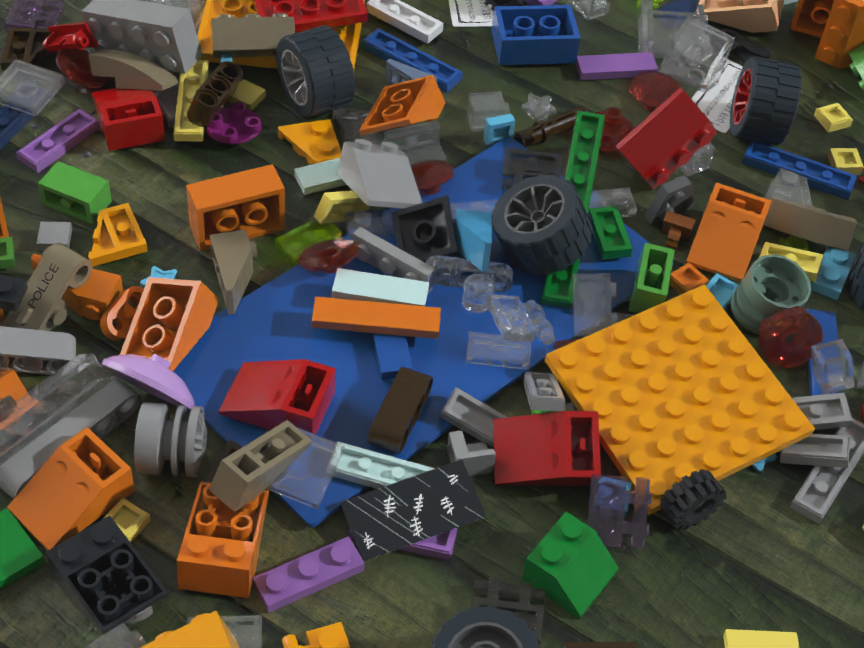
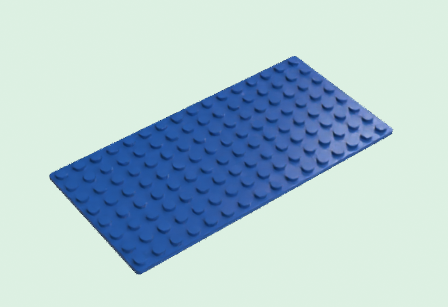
[173,137,673,528]

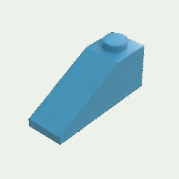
[453,209,492,272]

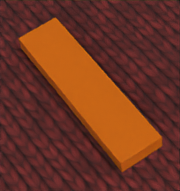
[312,296,441,339]

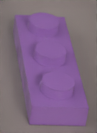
[253,536,365,613]

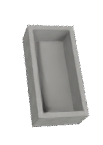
[81,0,203,74]

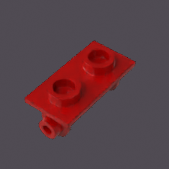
[43,22,99,53]

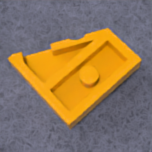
[278,119,342,165]
[88,203,148,267]

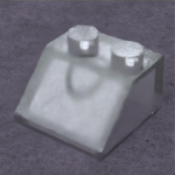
[659,16,735,93]

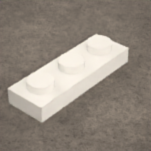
[366,0,444,44]

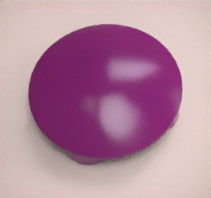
[205,102,262,144]

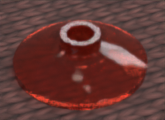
[56,48,109,88]
[299,238,359,273]

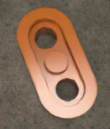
[100,286,144,341]

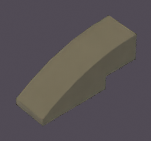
[89,48,178,91]
[764,196,857,251]

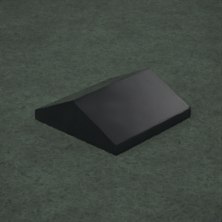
[391,195,460,266]

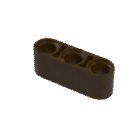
[187,61,243,127]
[367,366,433,454]

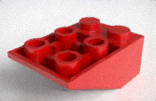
[91,88,165,151]
[218,359,336,442]
[493,411,601,486]

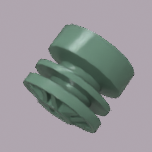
[730,254,811,336]

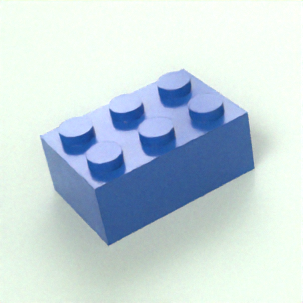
[491,5,581,65]

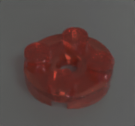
[758,306,823,368]

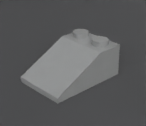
[337,139,422,209]

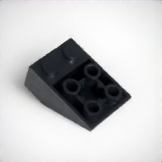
[46,515,168,635]

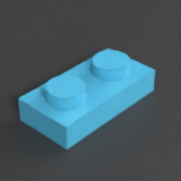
[811,246,857,300]

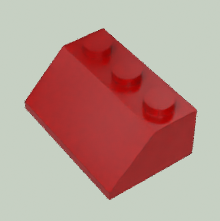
[616,87,718,190]

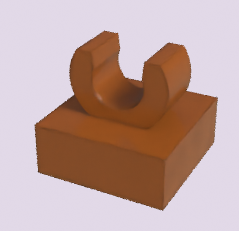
[661,210,695,249]

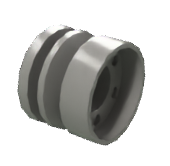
[134,402,207,478]

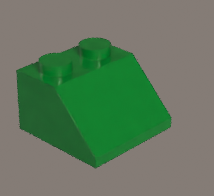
[522,511,619,620]

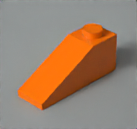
[31,254,123,321]

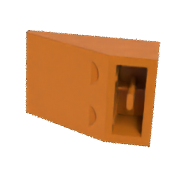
[685,182,772,282]
[7,427,135,551]
[177,482,269,598]

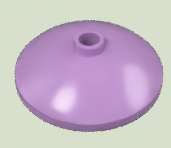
[101,354,195,411]

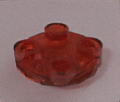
[629,72,681,112]
[595,107,635,152]
[410,160,454,195]

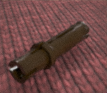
[514,105,588,147]

